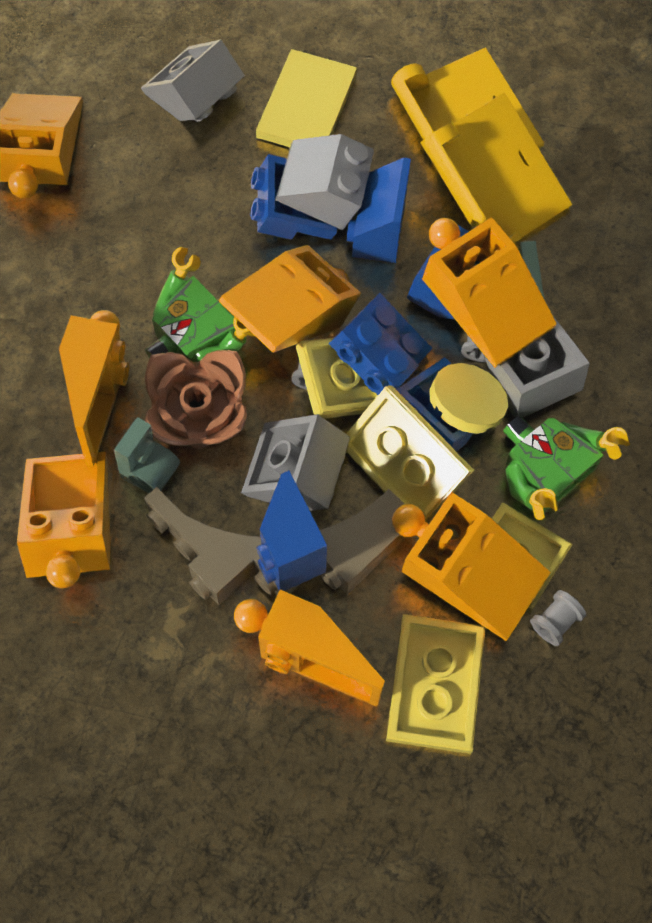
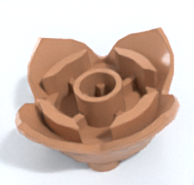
[145,350,247,449]

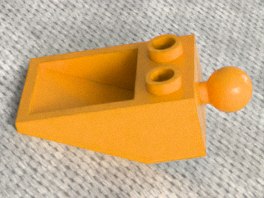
[0,93,83,199]
[422,217,557,368]
[219,245,361,353]
[59,310,130,466]
[17,452,111,589]
[392,492,551,641]
[234,590,385,707]

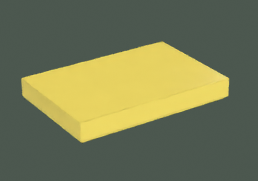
[256,49,357,147]
[346,385,474,522]
[386,614,486,754]

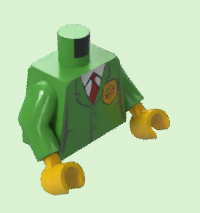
[145,247,254,362]
[503,415,630,520]

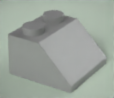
[141,39,245,122]
[276,134,374,230]
[484,316,590,418]
[241,414,350,511]

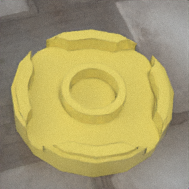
[429,363,508,434]

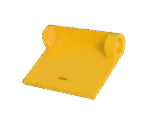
[391,47,544,148]
[420,92,572,249]

